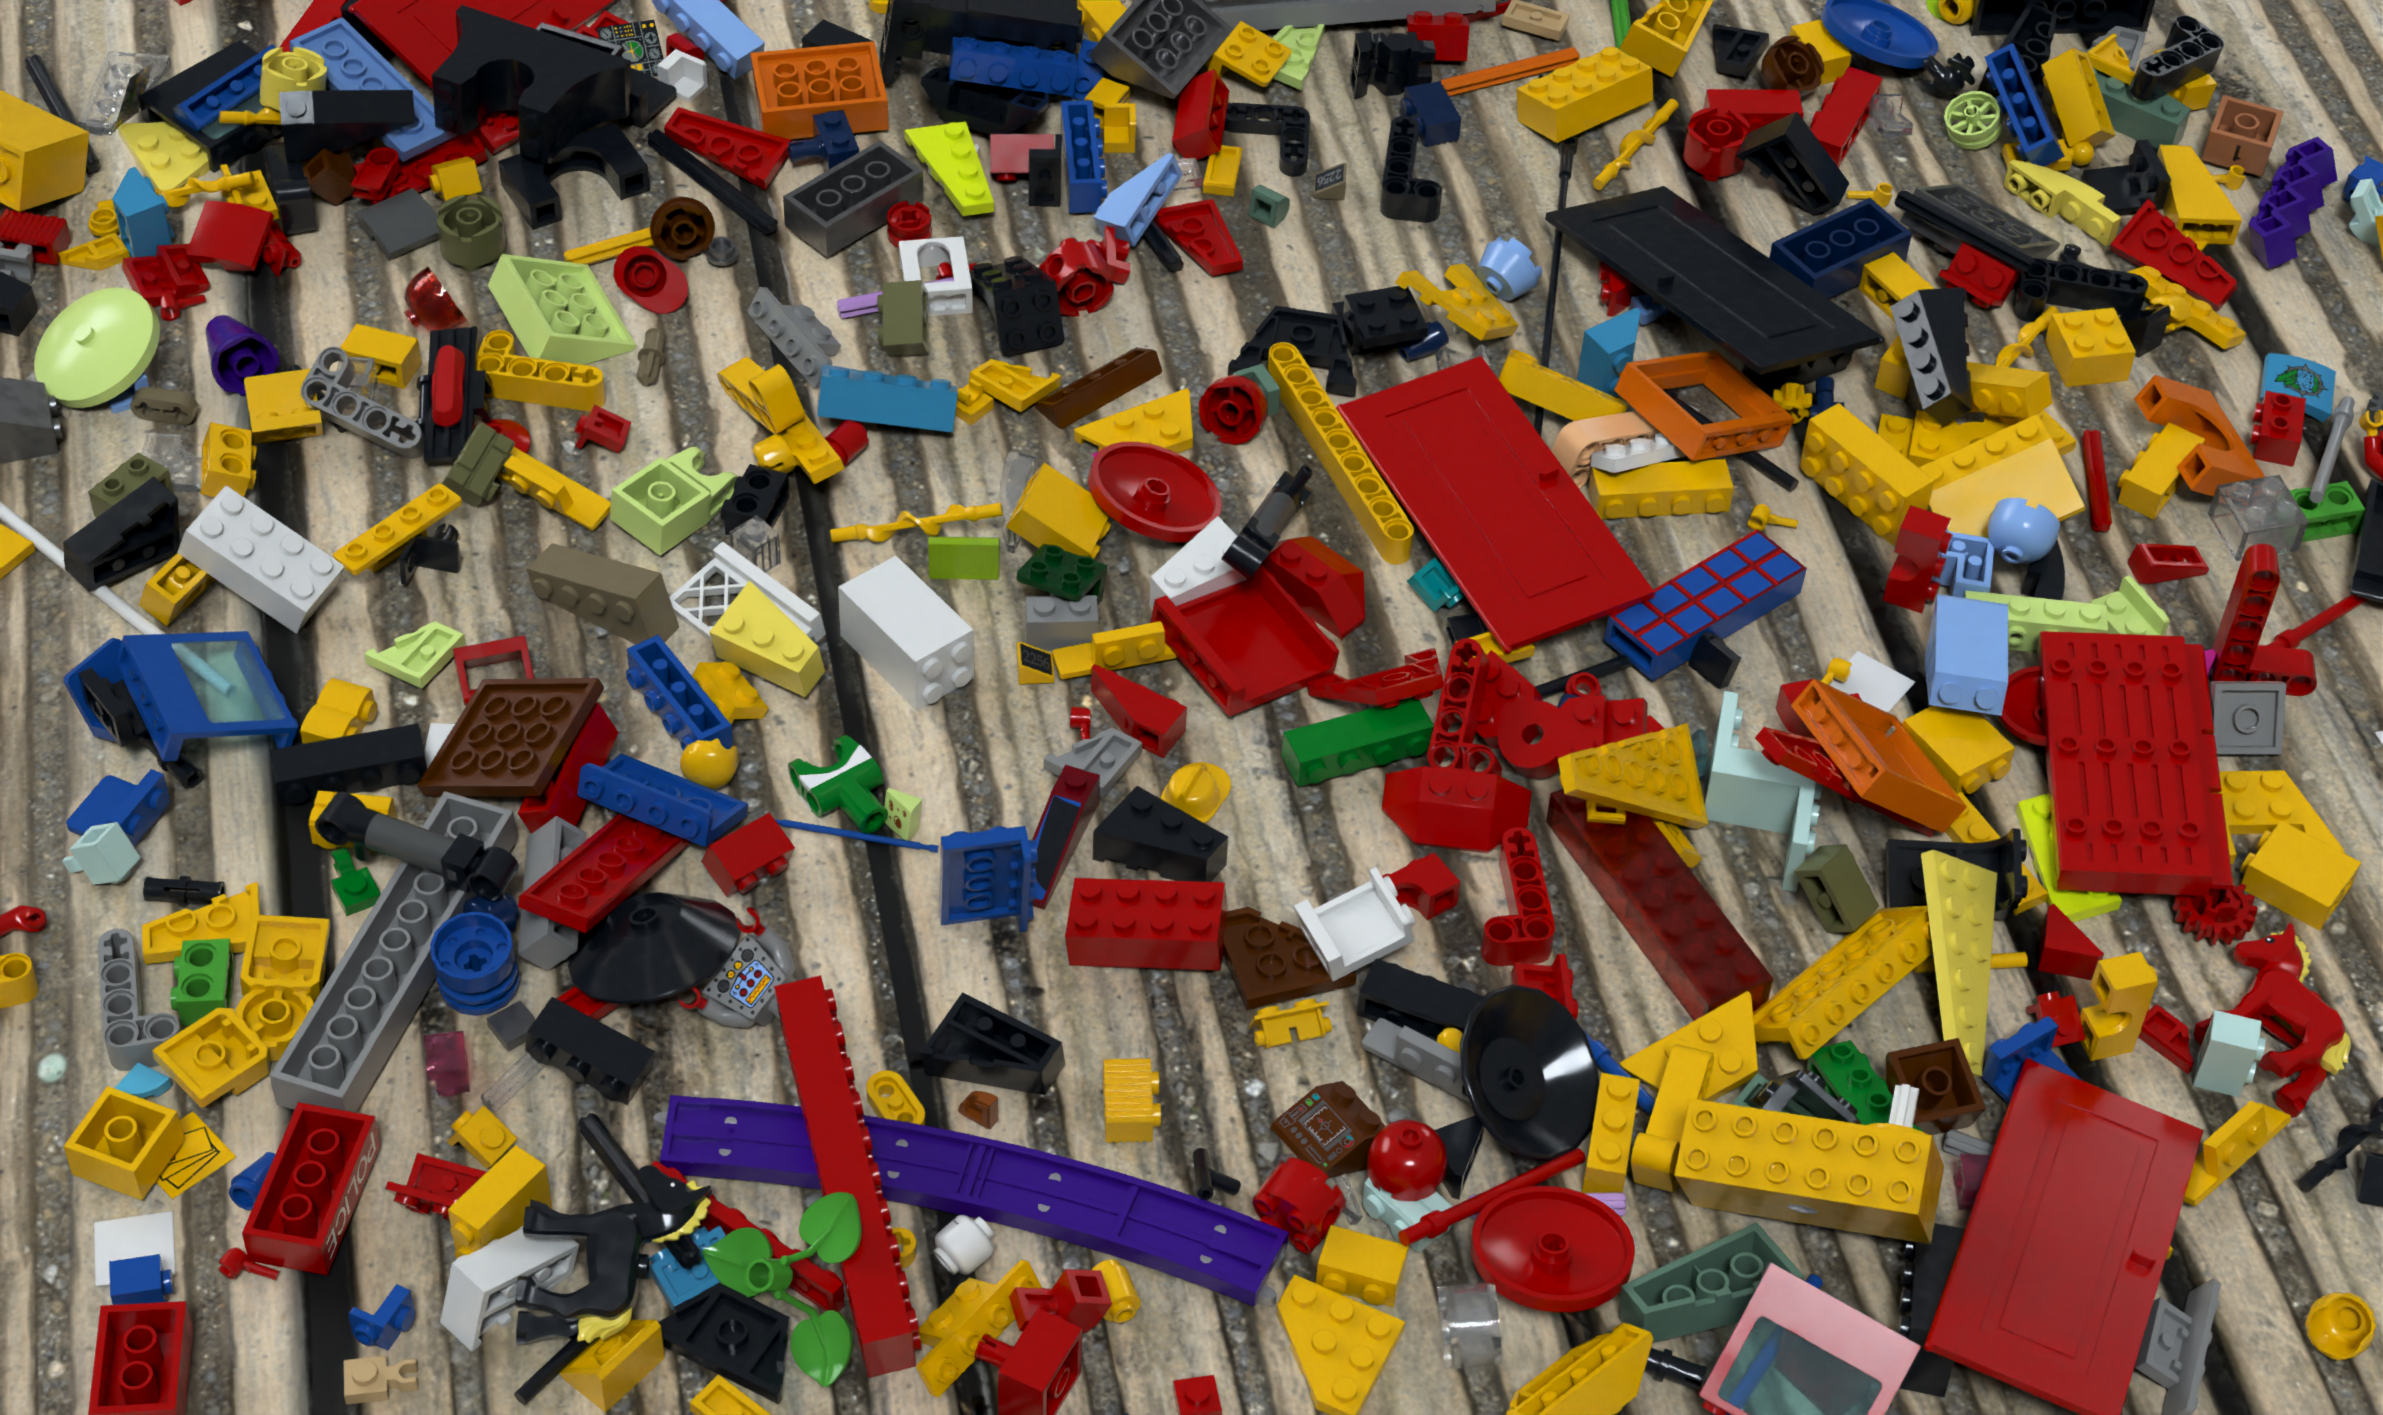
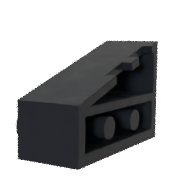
[1736,112,1850,216]
[63,476,180,592]
[920,992,1065,1095]

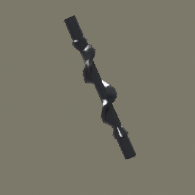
[2298,1097,2383,1192]

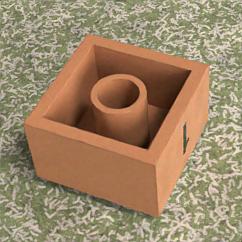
[2201,95,2284,177]

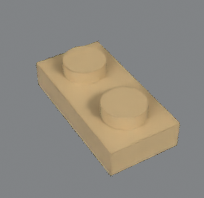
[1502,0,1570,41]

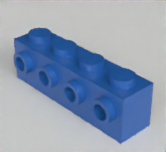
[948,37,1078,97]
[1984,43,2065,167]
[1061,100,1107,213]
[626,635,733,751]

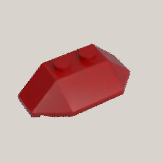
[1262,536,1365,640]
[1382,766,1532,854]

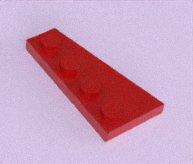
[664,107,792,190]
[2110,199,2237,311]

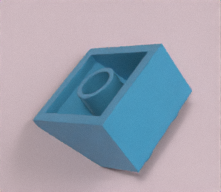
[1577,307,1641,397]

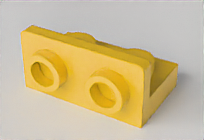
[217,164,280,220]

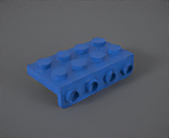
[577,754,748,847]
[939,826,1038,933]

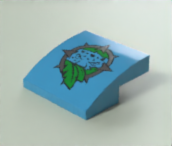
[2260,353,2336,422]

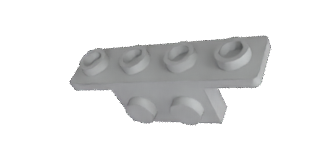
[748,287,841,388]
[1362,1018,1470,1103]
[2135,1279,2221,1415]

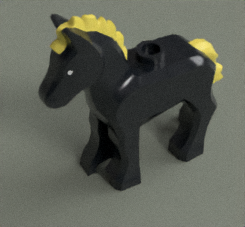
[515,1165,712,1345]

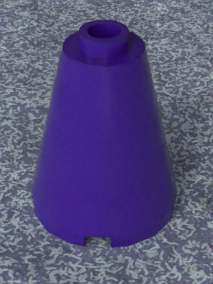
[205,315,280,396]

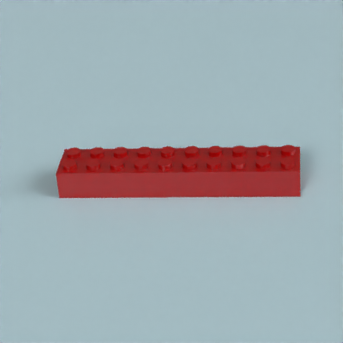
[774,975,922,1378]

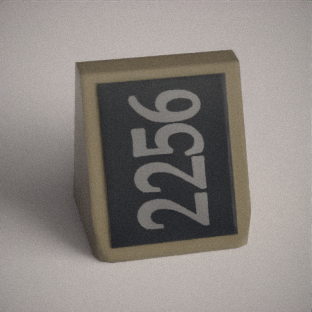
[1313,163,1347,200]

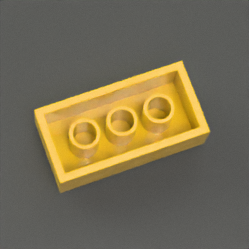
[1516,46,1653,143]
[1799,403,1934,546]

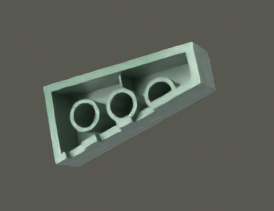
[2090,47,2191,149]

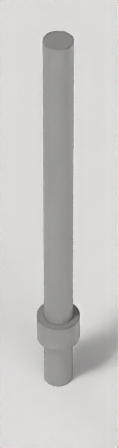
[2309,396,2355,503]

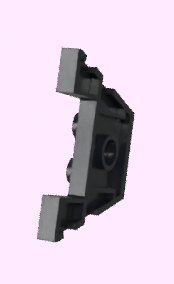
[1228,306,1357,396]

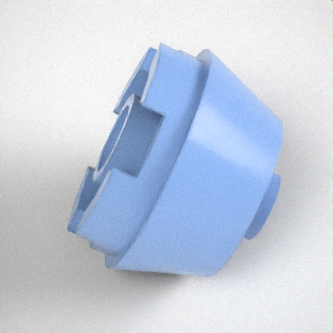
[1477,236,1542,301]

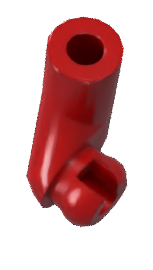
[0,905,47,937]

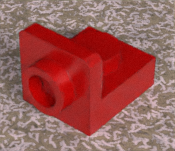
[573,404,631,453]

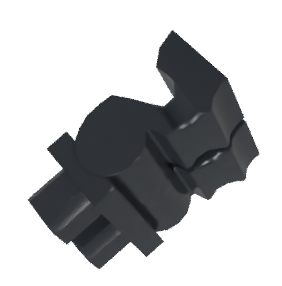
[1350,30,1436,100]

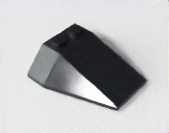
[920,65,1049,138]

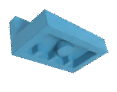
[647,1226,726,1311]

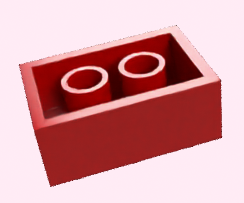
[88,1301,194,1415]

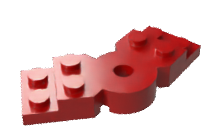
[1455,650,1648,779]

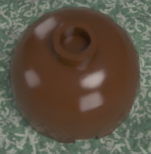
[1761,36,1824,98]

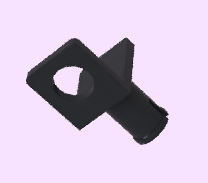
[399,523,460,585]

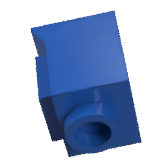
[2343,156,2383,202]

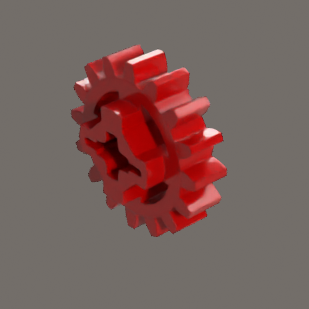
[2172,877,2258,945]

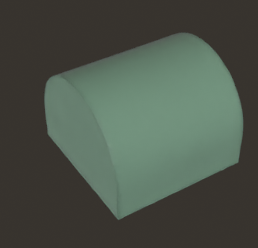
[1248,185,1290,228]

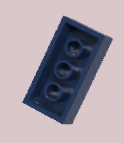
[1769,198,1912,299]

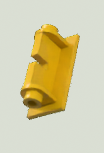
[1248,999,1332,1049]

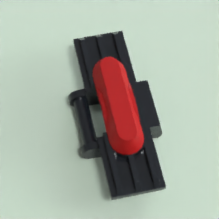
[415,326,492,463]

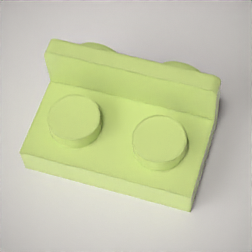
[2090,575,2170,636]

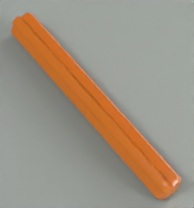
[1440,47,1580,96]

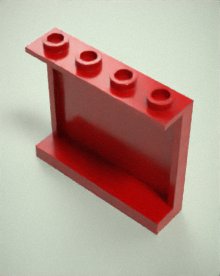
[1150,564,1339,717]

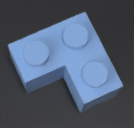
[1935,531,1994,598]

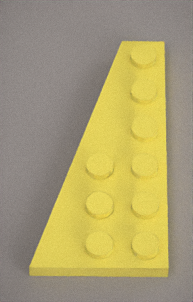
[1921,849,1997,1078]

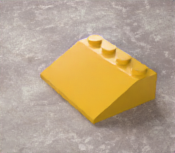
[1918,414,2086,551]

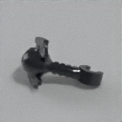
[1923,53,1975,100]

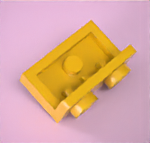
[692,661,769,725]

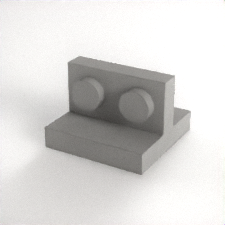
[2210,681,2286,754]

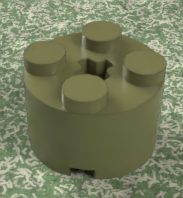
[437,195,506,272]

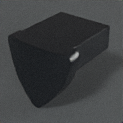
[1689,632,1741,689]

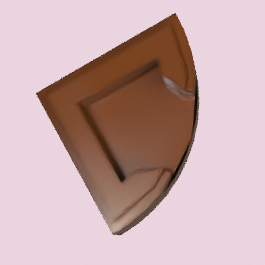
[958,1091,998,1129]

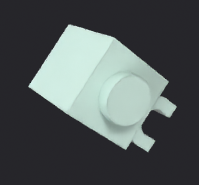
[62,822,141,885]

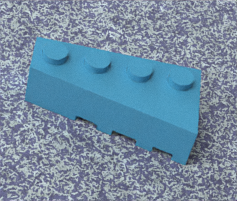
[817,364,958,432]

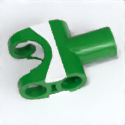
[788,735,888,834]

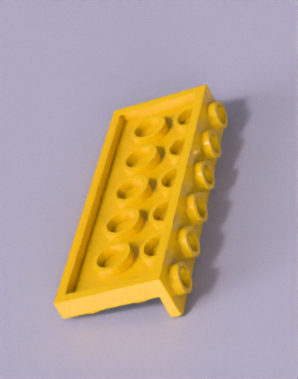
[1753,906,1933,1059]

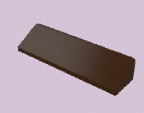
[1035,347,1162,429]

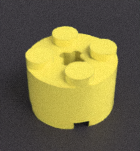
[260,47,327,111]

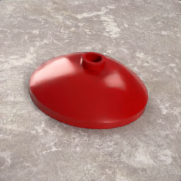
[1997,665,2047,747]

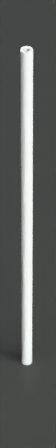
[0,501,236,701]

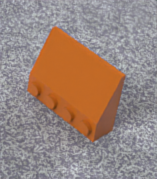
[750,41,889,139]

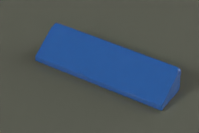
[173,44,276,132]

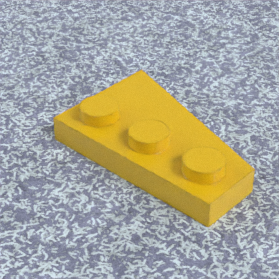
[142,881,261,964]

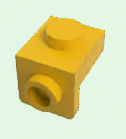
[446,1105,518,1169]

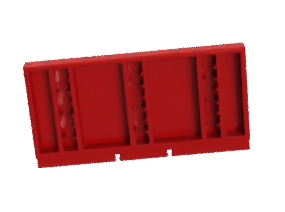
[2037,631,2234,896]

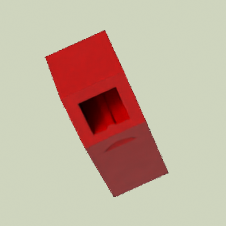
[1091,664,1187,758]

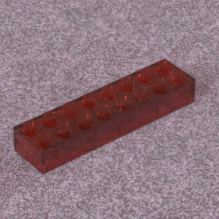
[1546,789,1774,1021]

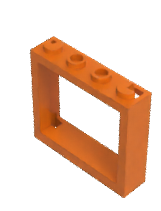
[1614,350,1795,461]
[1791,679,1967,833]

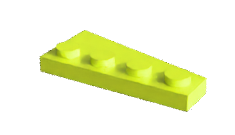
[2016,793,2122,922]

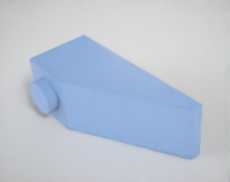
[1093,153,1183,247]

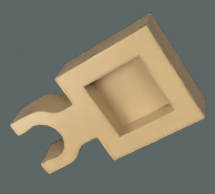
[344,1355,418,1405]

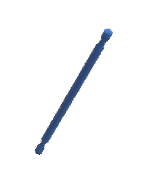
[775,819,939,853]

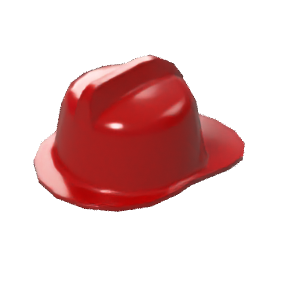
[613,246,688,314]

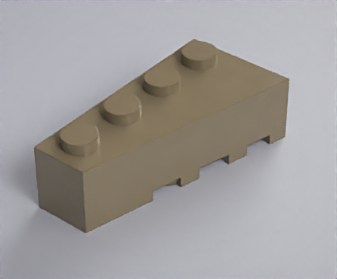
[526,543,679,644]

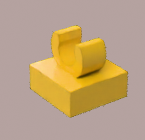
[955,379,994,425]

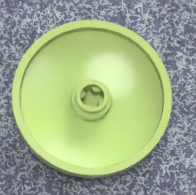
[34,287,160,408]

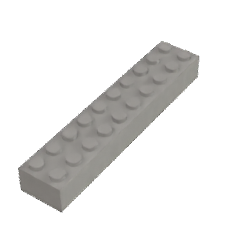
[270,791,517,1113]

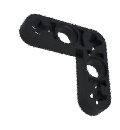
[1224,103,1310,177]

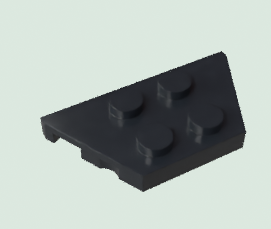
[651,1283,790,1404]

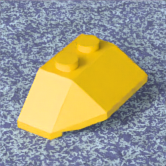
[1506,1322,1654,1415]

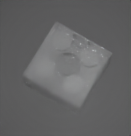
[2208,475,2309,561]

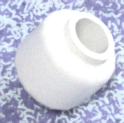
[933,1215,994,1275]

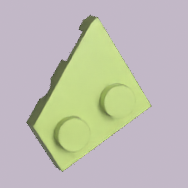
[364,621,466,689]

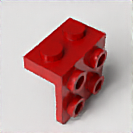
[385,1153,486,1221]

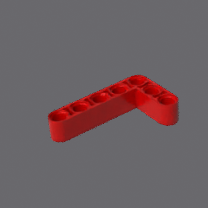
[2212,544,2317,696]

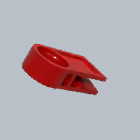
[351,147,401,201]

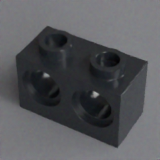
[721,464,790,544]

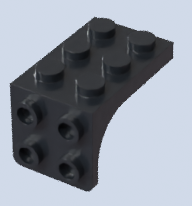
[969,256,1064,356]
[1886,828,2028,921]

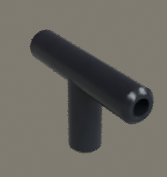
[1193,1148,1241,1200]

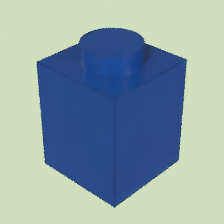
[109,1254,174,1305]

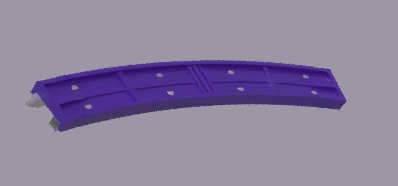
[653,1095,1289,1307]

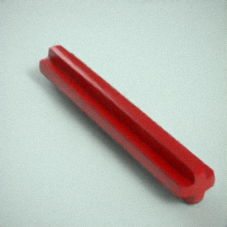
[2081,429,2112,533]

